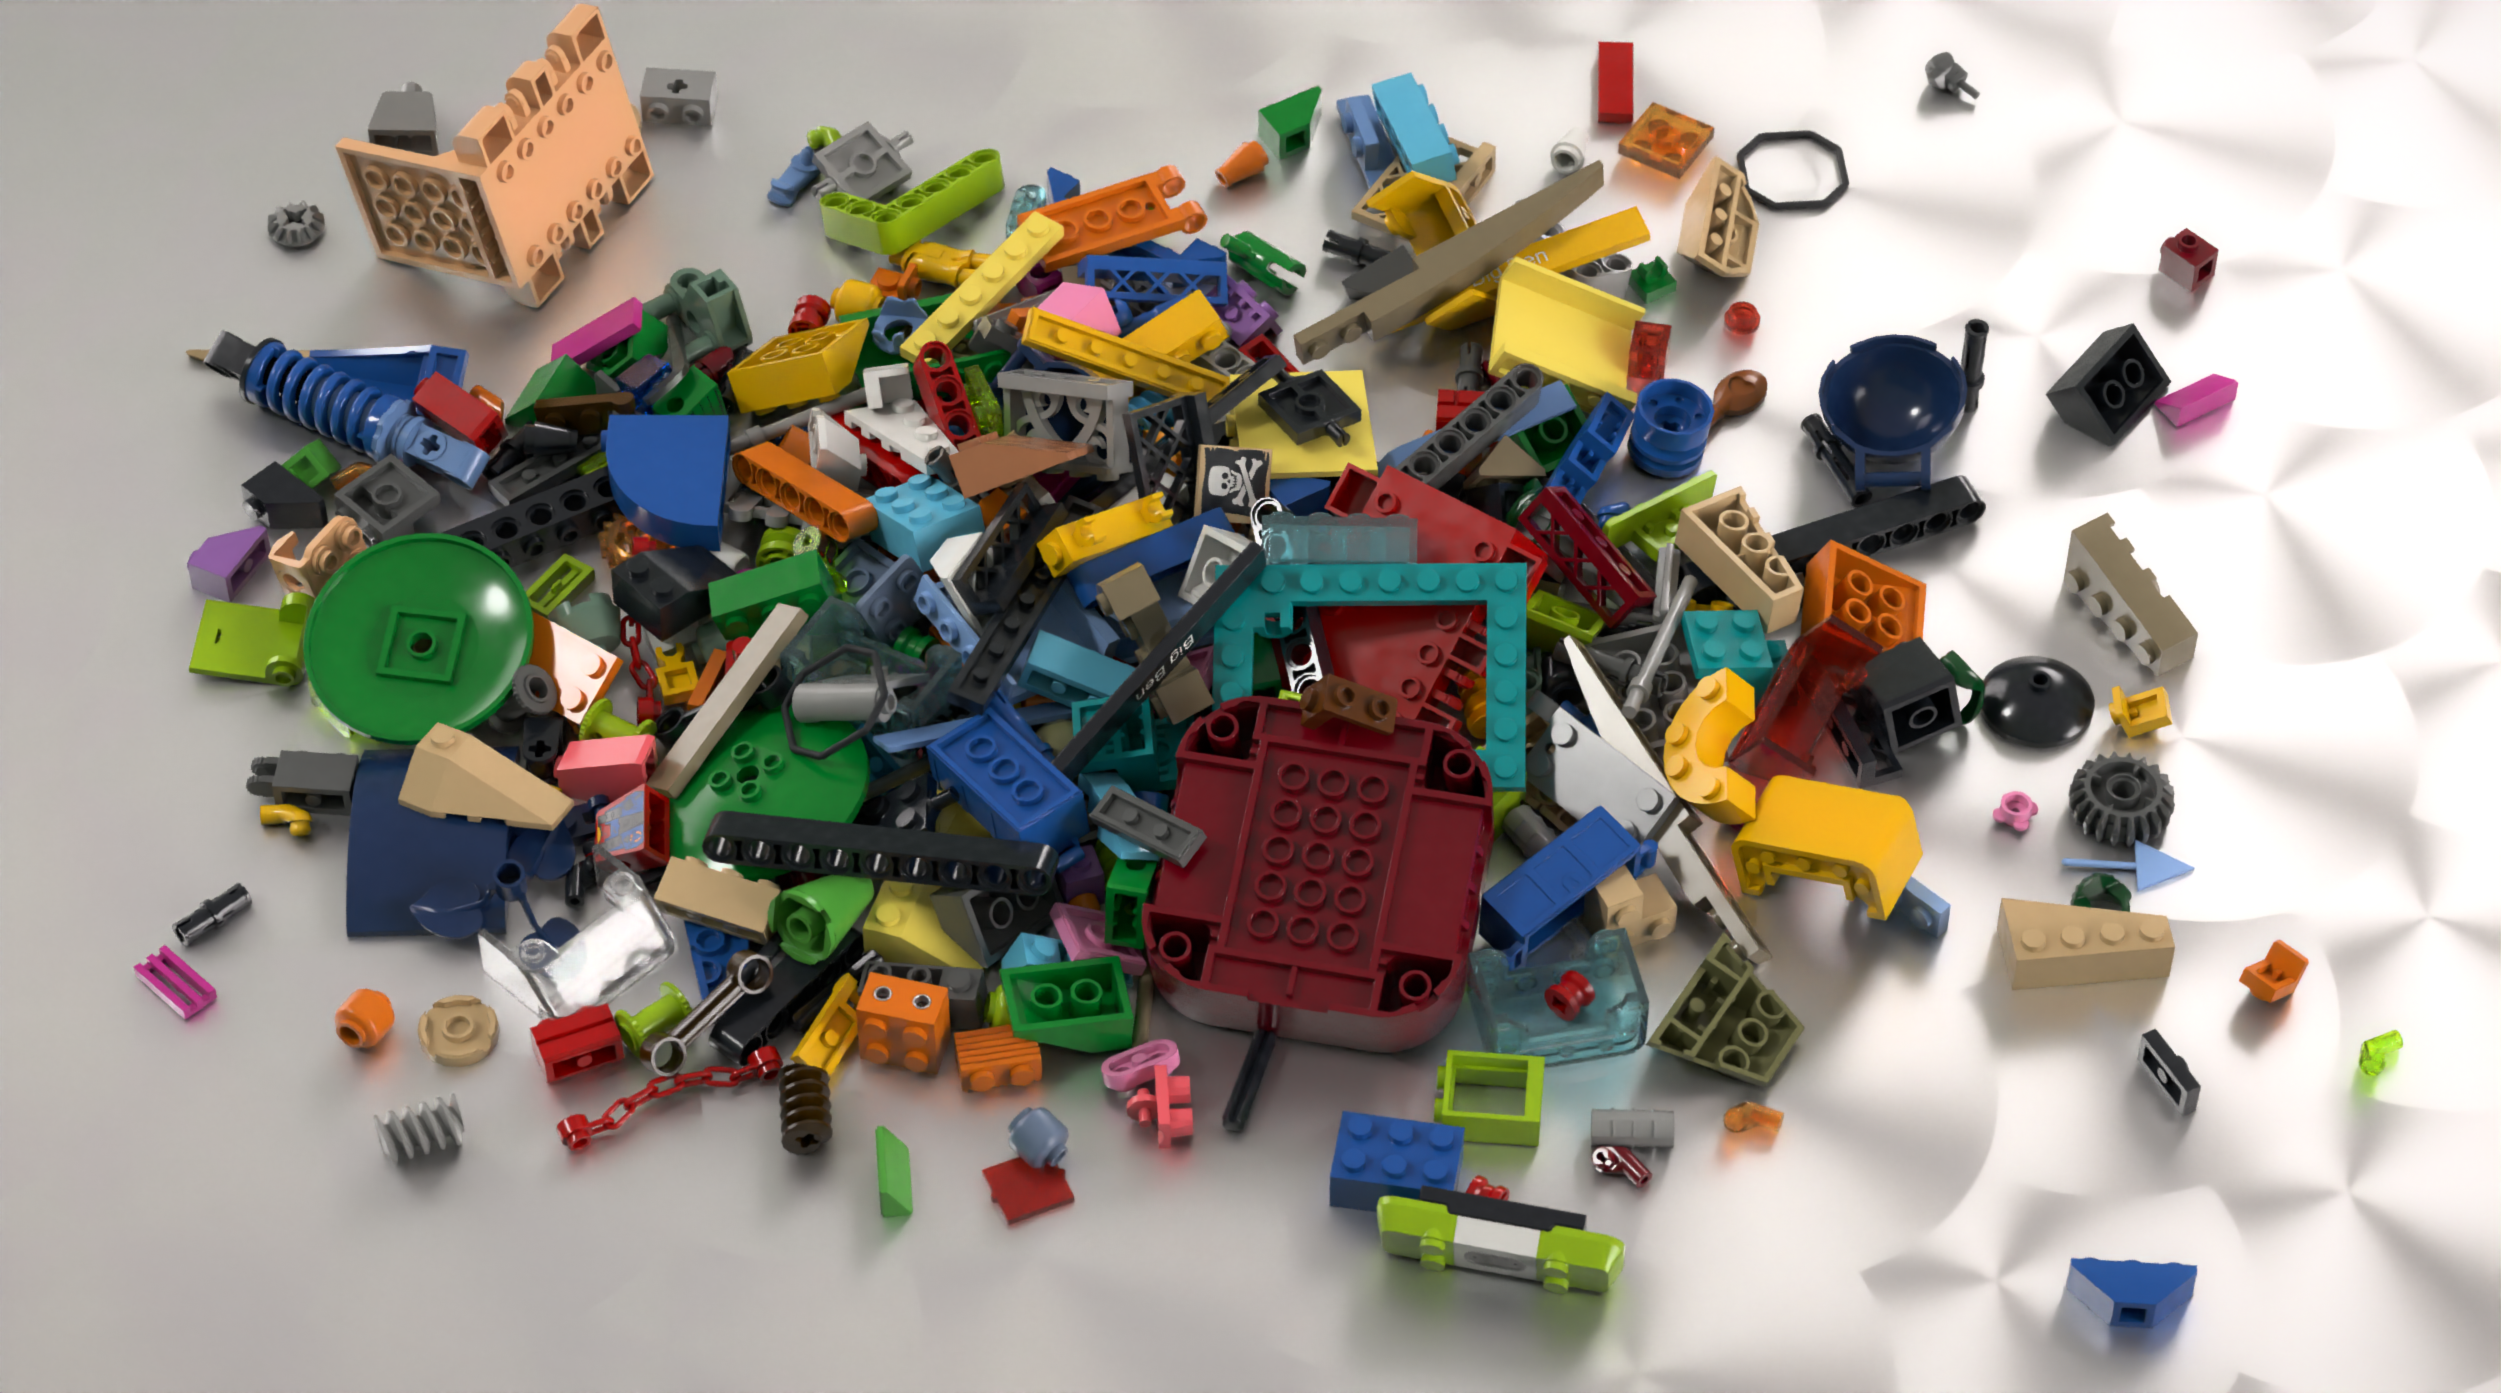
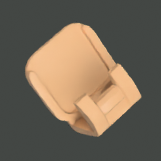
[268,515,367,599]

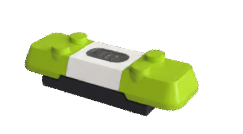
[1376,1185,1625,1293]

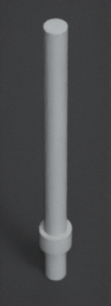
[730,387,867,456]
[1621,575,1698,719]

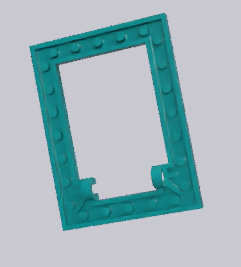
[1212,563,1527,792]

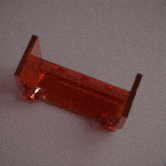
[1728,614,1884,781]

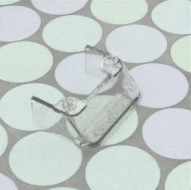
[478,843,675,1020]

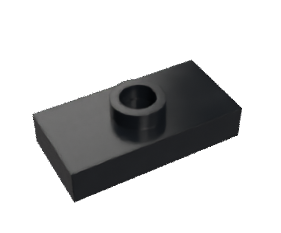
[2137,1029,2201,1117]

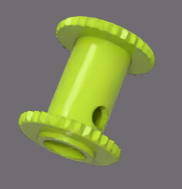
[579,698,657,741]
[614,982,692,1059]

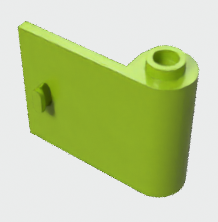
[189,592,316,687]

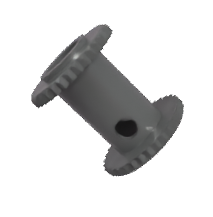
[486,664,557,734]

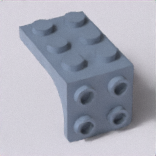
[827,539,924,652]

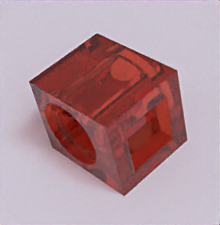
[1628,321,1672,381]

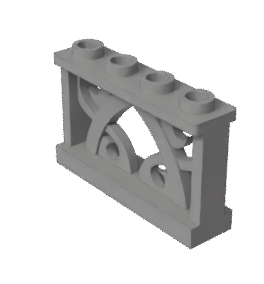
[998,369,1133,481]

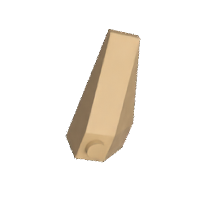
[398,722,574,831]

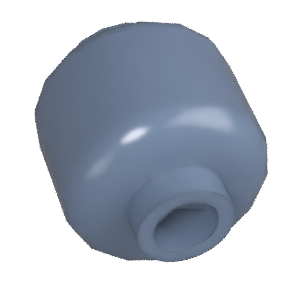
[1007,1107,1069,1168]

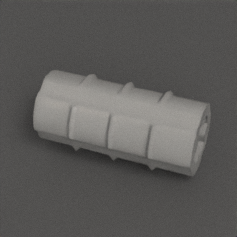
[1502,804,1557,858]
[1591,1107,1675,1149]

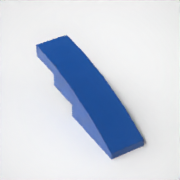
[1545,392,1634,505]

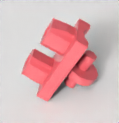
[1126,1065,1193,1149]

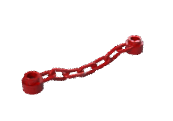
[621,537,661,726]
[556,1046,783,1151]

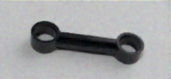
[654,665,793,751]

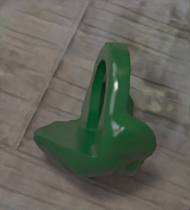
[2070,873,2132,912]

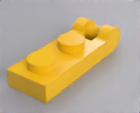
[790,973,860,1076]

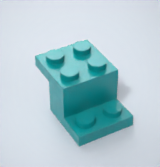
[1681,610,1801,708]
[1071,696,1195,792]

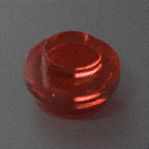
[1724,301,1761,335]

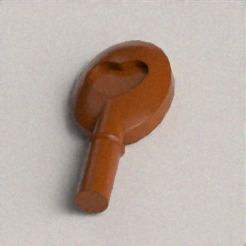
[1710,370,1768,428]

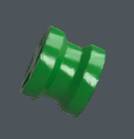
[893,626,940,673]

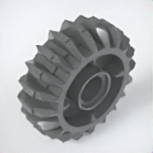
[2068,751,2175,848]

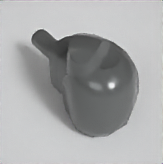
[1925,51,1980,99]

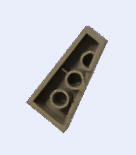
[2063,512,2198,677]

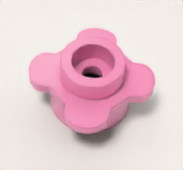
[1993,791,2038,831]

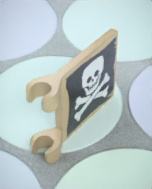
[1194,444,1272,542]

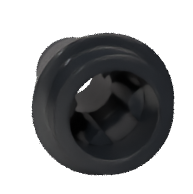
[524,421,578,458]

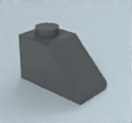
[1341,245,1414,300]

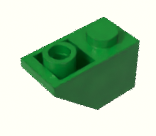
[1258,86,1322,161]

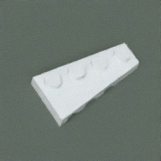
[844,398,959,475]

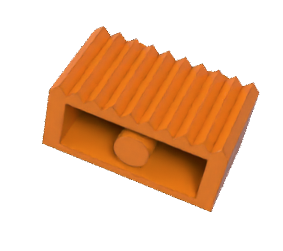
[953,1024,1042,1092]

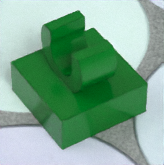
[1628,256,1677,304]

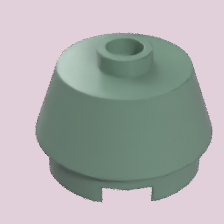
[548,593,621,653]

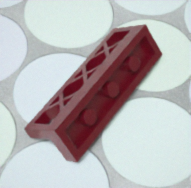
[1518,486,1657,629]

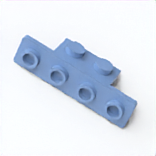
[1336,95,1397,189]

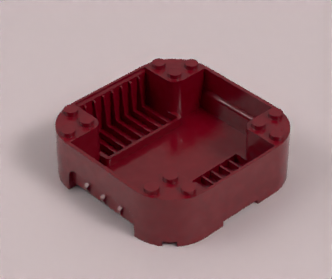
[1142,696,1494,1053]

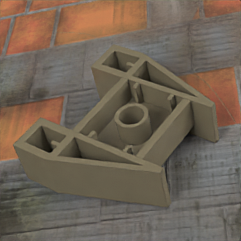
[1095,562,1215,725]

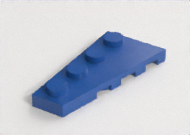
[683,920,750,1013]

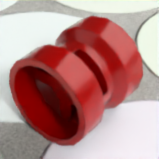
[788,295,831,334]

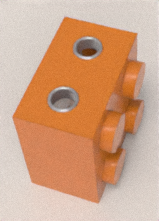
[856,972,951,1075]

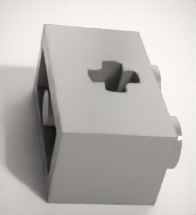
[640,67,718,126]

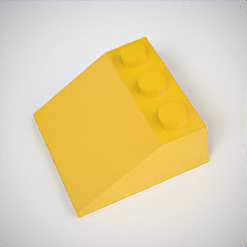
[727,318,870,415]

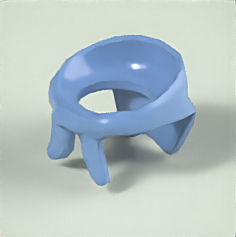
[872,296,929,355]

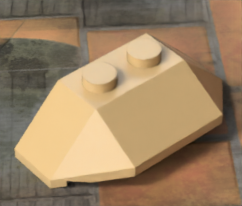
[1677,156,1759,277]

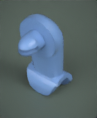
[767,146,821,207]

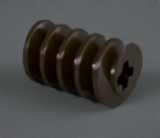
[778,1063,833,1155]

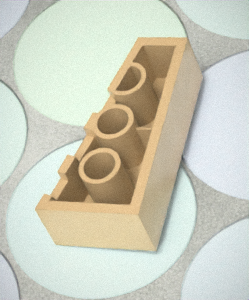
[1675,486,1804,634]

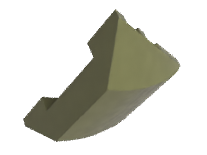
[1646,932,1805,1087]

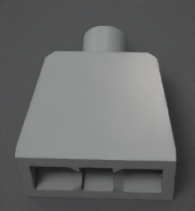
[368,82,439,156]

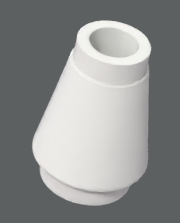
[1550,127,1588,174]

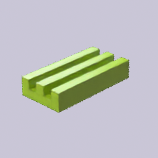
[525,553,596,620]

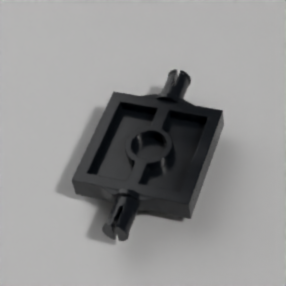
[1258,368,1361,447]
[864,772,960,832]

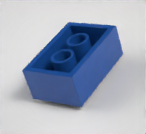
[1329,1111,1465,1212]

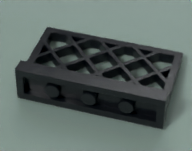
[1122,392,1231,525]

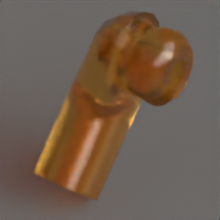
[1723,1101,1784,1133]

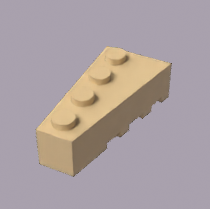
[1997,898,2175,990]

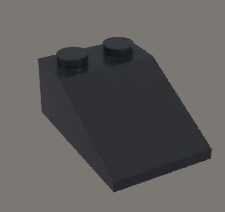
[611,545,737,642]

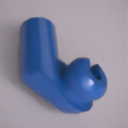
[1596,502,1632,530]

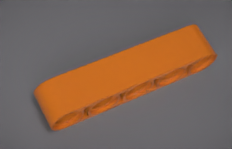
[732,441,878,543]

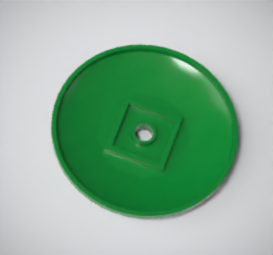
[303,533,534,745]
[667,703,870,883]

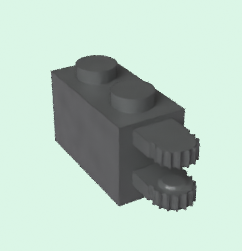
[246,750,359,816]

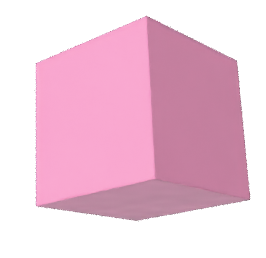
[1037,282,1122,362]

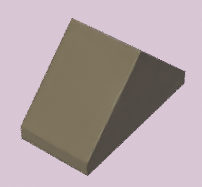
[1463,434,1546,490]

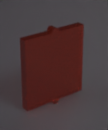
[982,1157,1075,1225]

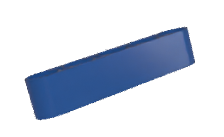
[1066,507,1235,610]

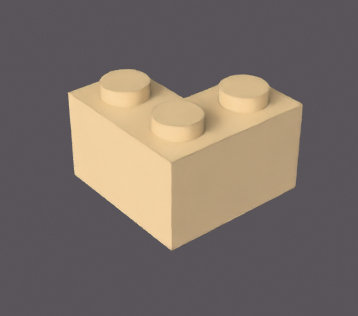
[1583,864,1677,957]

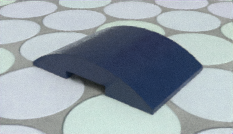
[346,746,520,937]

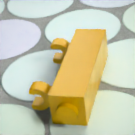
[1036,491,1174,578]

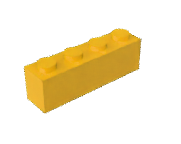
[1082,289,1230,402]

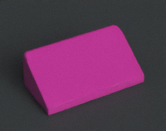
[2155,373,2238,427]

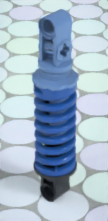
[203,330,491,490]

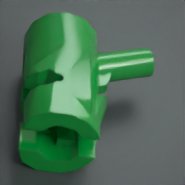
[1220,231,1307,296]

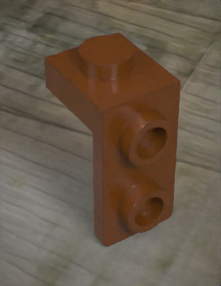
[1300,673,1398,736]

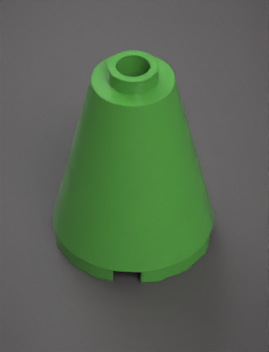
[767,875,874,965]

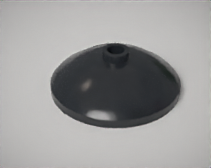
[1980,656,2095,748]

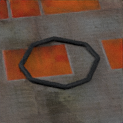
[1736,130,1849,209]
[781,644,888,760]

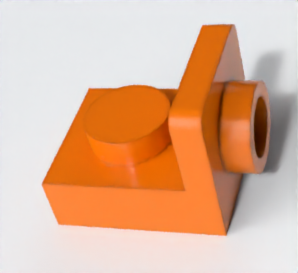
[870,262,922,301]

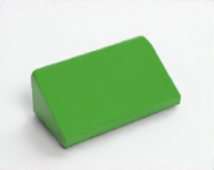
[875,1126,913,1217]

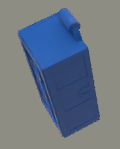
[926,707,1090,874]
[1478,805,1658,978]

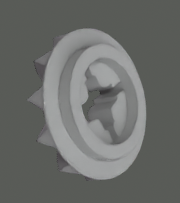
[267,201,325,246]

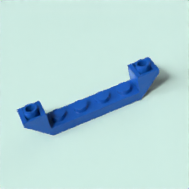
[1047,167,1226,289]

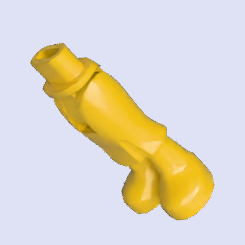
[888,240,1002,304]

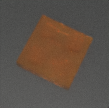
[1618,102,1714,179]

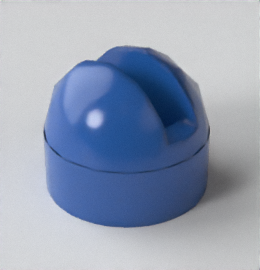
[1112,299,1134,328]

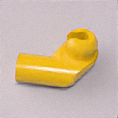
[260,804,313,836]

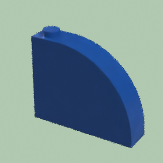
[601,415,732,551]

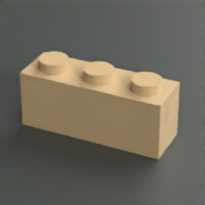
[653,856,781,945]

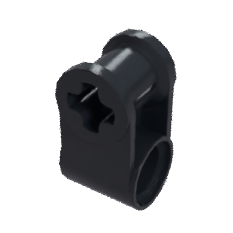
[522,716,567,785]

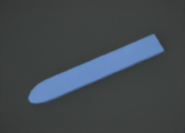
[1377,380,1577,478]
[873,702,1072,753]

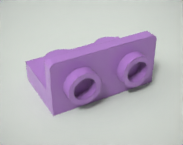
[1205,274,1283,347]

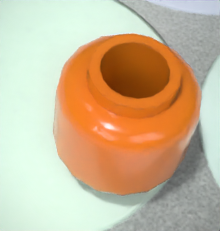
[334,989,395,1048]

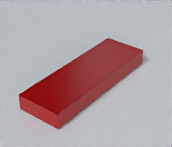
[1598,41,1633,123]

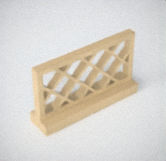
[1351,137,1496,254]

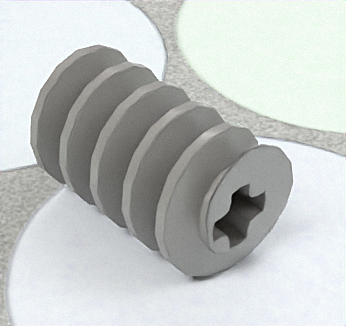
[374,1093,464,1164]

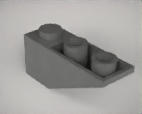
[857,961,988,1030]

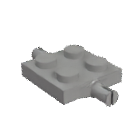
[811,121,913,201]

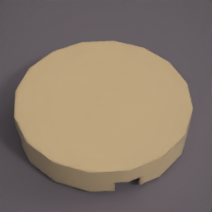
[417,995,500,1067]

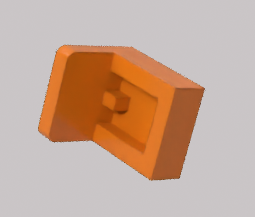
[2238,940,2309,1003]

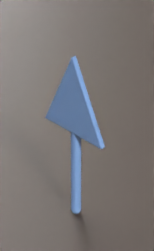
[2062,839,2195,891]

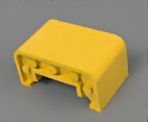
[1731,775,1923,921]

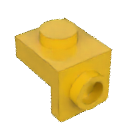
[2109,686,2173,738]

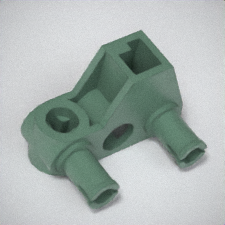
[642,268,753,365]

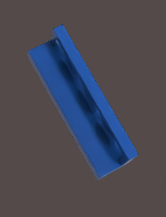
[1077,255,1228,307]

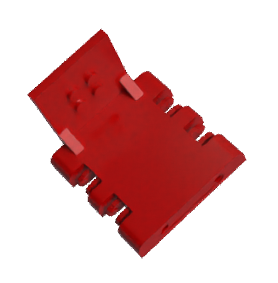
[1271,462,1565,733]

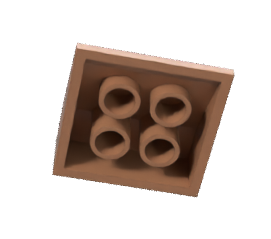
[949,431,1094,499]

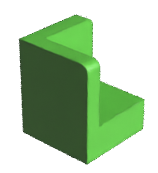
[281,439,342,489]

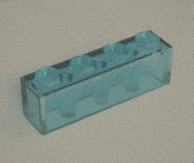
[1261,511,1418,565]

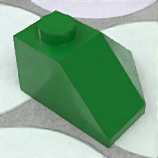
[586,310,668,379]

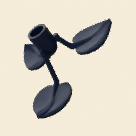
[410,818,586,980]

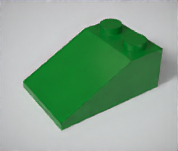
[999,956,1134,1053]

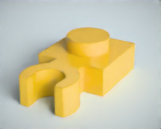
[655,643,699,706]

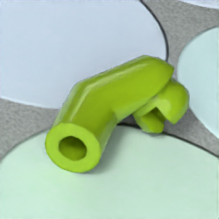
[807,126,842,149]

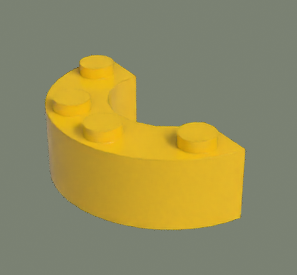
[1663,667,1756,825]

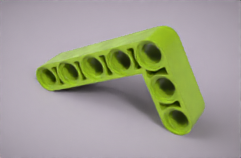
[819,149,1005,255]

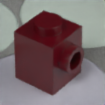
[2158,228,2219,292]

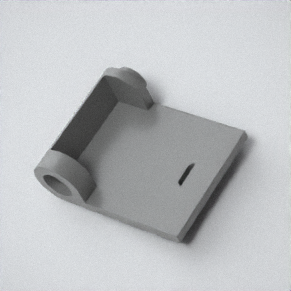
[792,666,930,723]

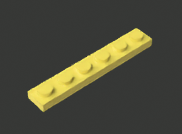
[900,211,1064,365]

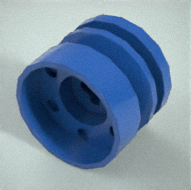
[1627,378,1714,478]

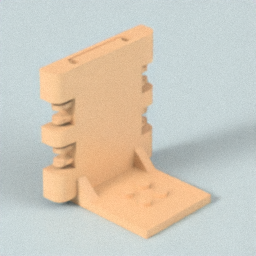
[335,4,654,308]

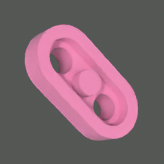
[1101,1039,1180,1092]

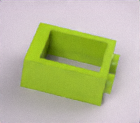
[1434,1050,1545,1147]

